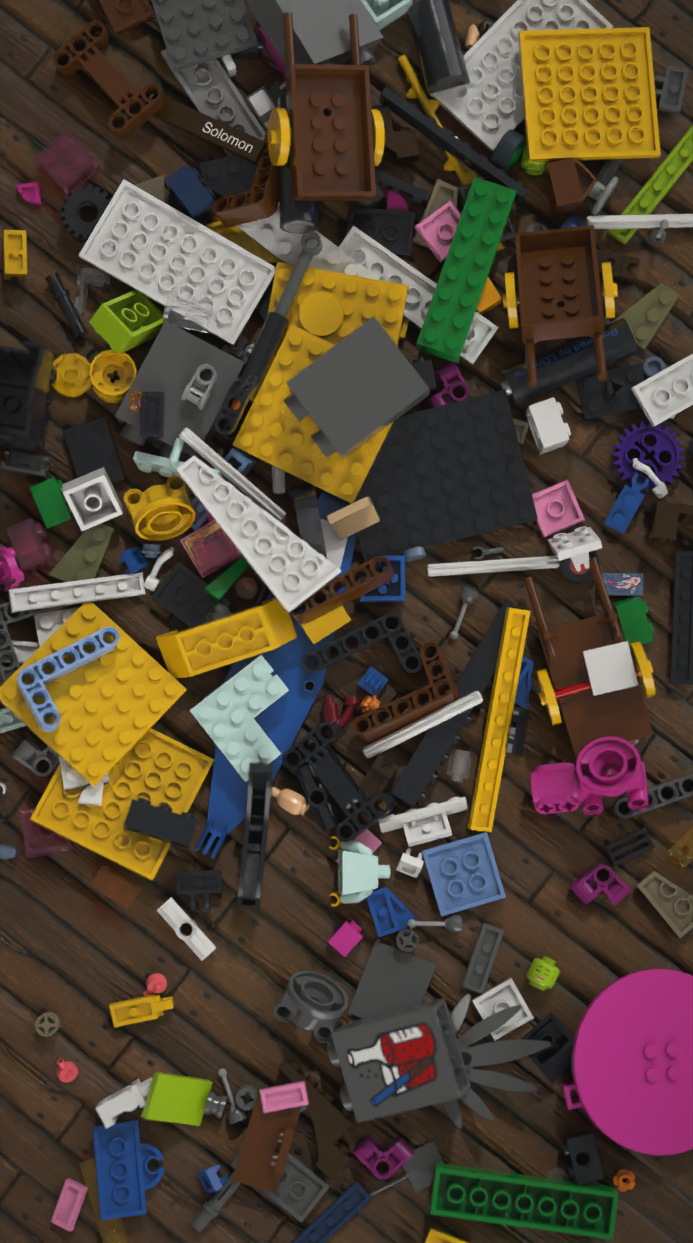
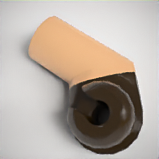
[465,20,492,49]

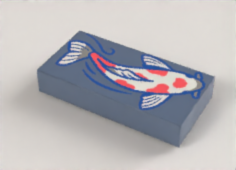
[598,573,643,596]

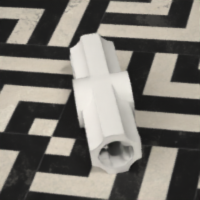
[157,897,217,961]

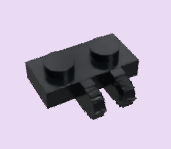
[176,870,223,911]

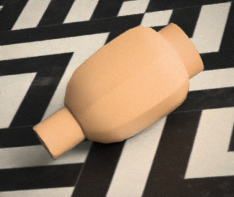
[272,787,310,816]

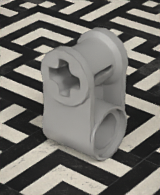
[181,364,218,410]

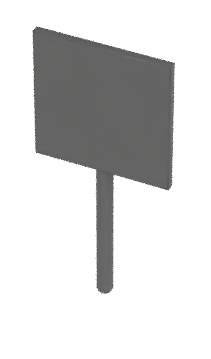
[369,1140,444,1196]

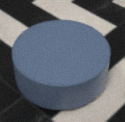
[642,356,665,378]
[403,547,426,562]

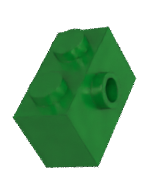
[29,476,73,529]
[612,596,654,648]

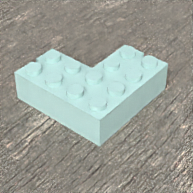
[190,655,289,782]

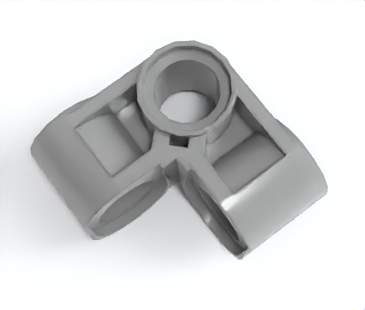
[12,737,60,777]

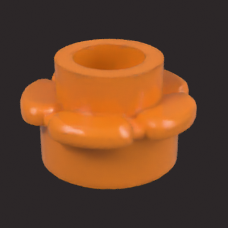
[360,695,380,713]
[613,1169,635,1192]

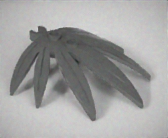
[434,994,551,1129]

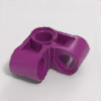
[426,361,469,408]
[570,863,632,906]
[352,1135,415,1179]

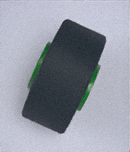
[490,129,526,173]

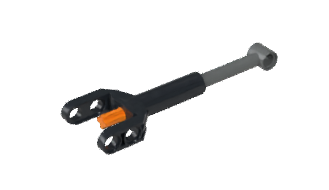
[214,231,323,442]

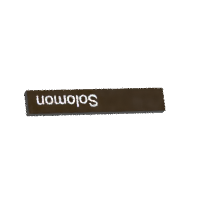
[151,93,267,164]

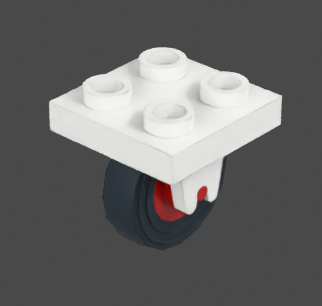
[548,526,602,582]

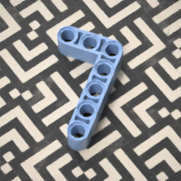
[17,627,120,732]

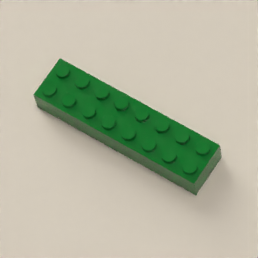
[416,177,517,363]
[429,1162,619,1240]

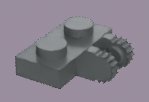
[654,65,689,114]

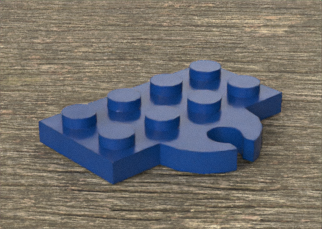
[92,1120,165,1221]

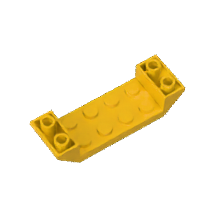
[156,597,297,678]

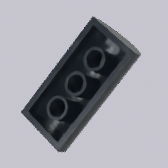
[407,0,470,94]

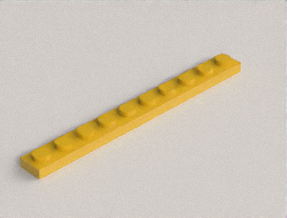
[468,607,531,832]

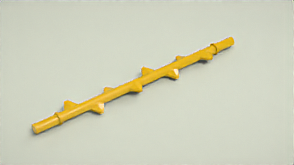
[398,55,504,252]

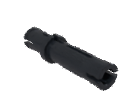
[45,273,88,338]

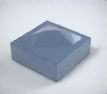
[0,844,20,859]

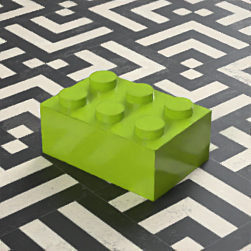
[89,290,168,354]

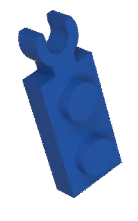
[604,472,649,534]

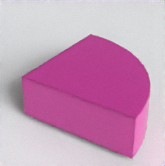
[16,182,42,205]
[387,190,408,212]

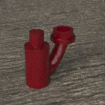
[322,694,360,731]

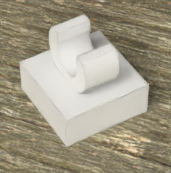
[396,848,424,878]

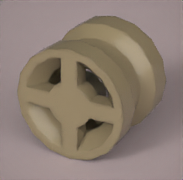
[35,1012,60,1037]

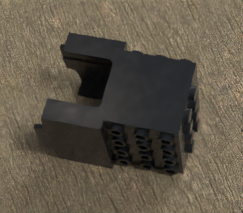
[0,341,57,454]

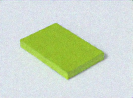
[141,1072,213,1126]

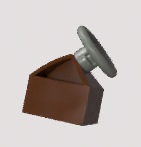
[543,158,619,218]

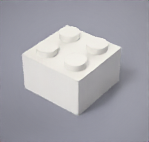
[525,397,571,455]
[63,467,123,531]

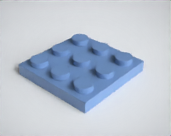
[422,832,506,916]

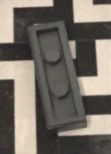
[461,922,504,994]

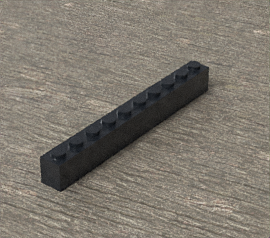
[390,600,530,807]

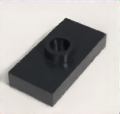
[140,391,165,438]

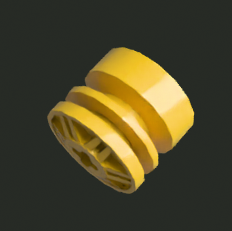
[89,349,137,404]

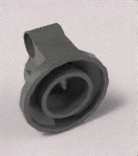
[273,970,348,1042]

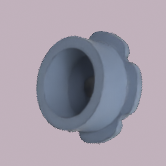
[140,544,162,558]

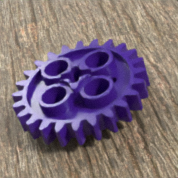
[612,421,685,493]

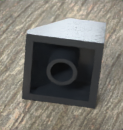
[521,1013,574,1083]

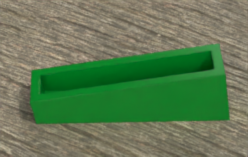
[203,556,250,604]

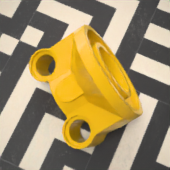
[124,476,195,541]

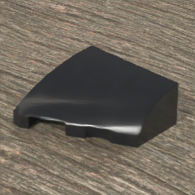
[506,707,530,755]

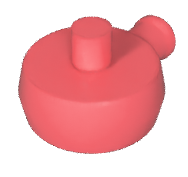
[143,973,167,996]
[56,1058,78,1083]

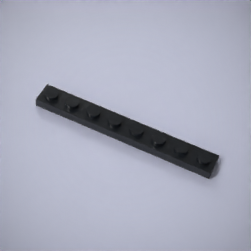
[379,87,528,205]

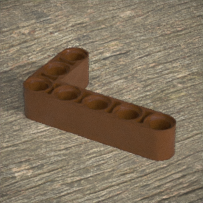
[212,128,279,227]
[290,556,394,624]
[352,642,459,742]

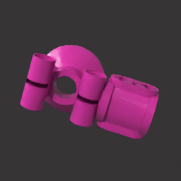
[531,737,649,815]

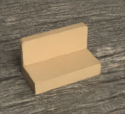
[327,497,380,540]

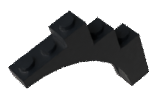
[237,762,273,909]

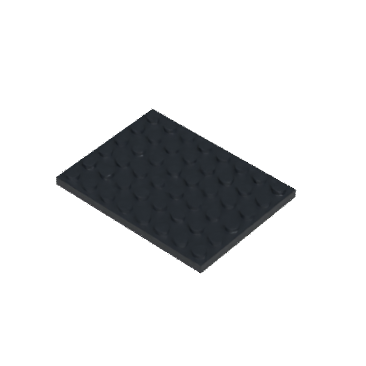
[350,389,538,562]

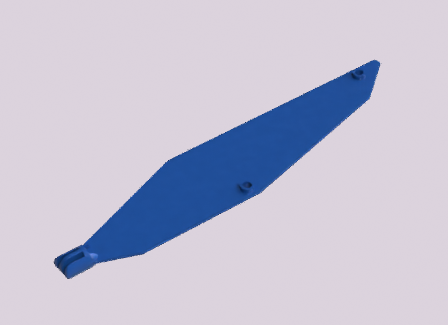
[194,490,358,859]

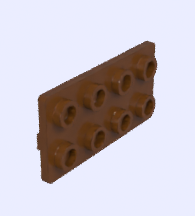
[233,1092,302,1193]

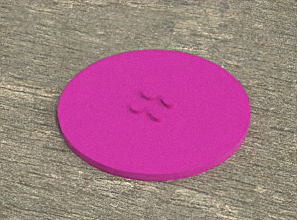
[572,969,693,1155]

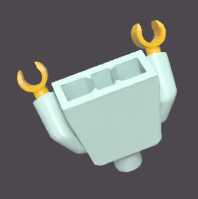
[329,836,390,907]

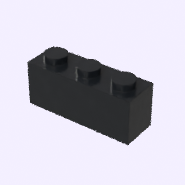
[123,798,198,849]

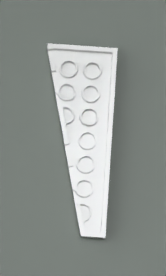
[176,456,342,613]

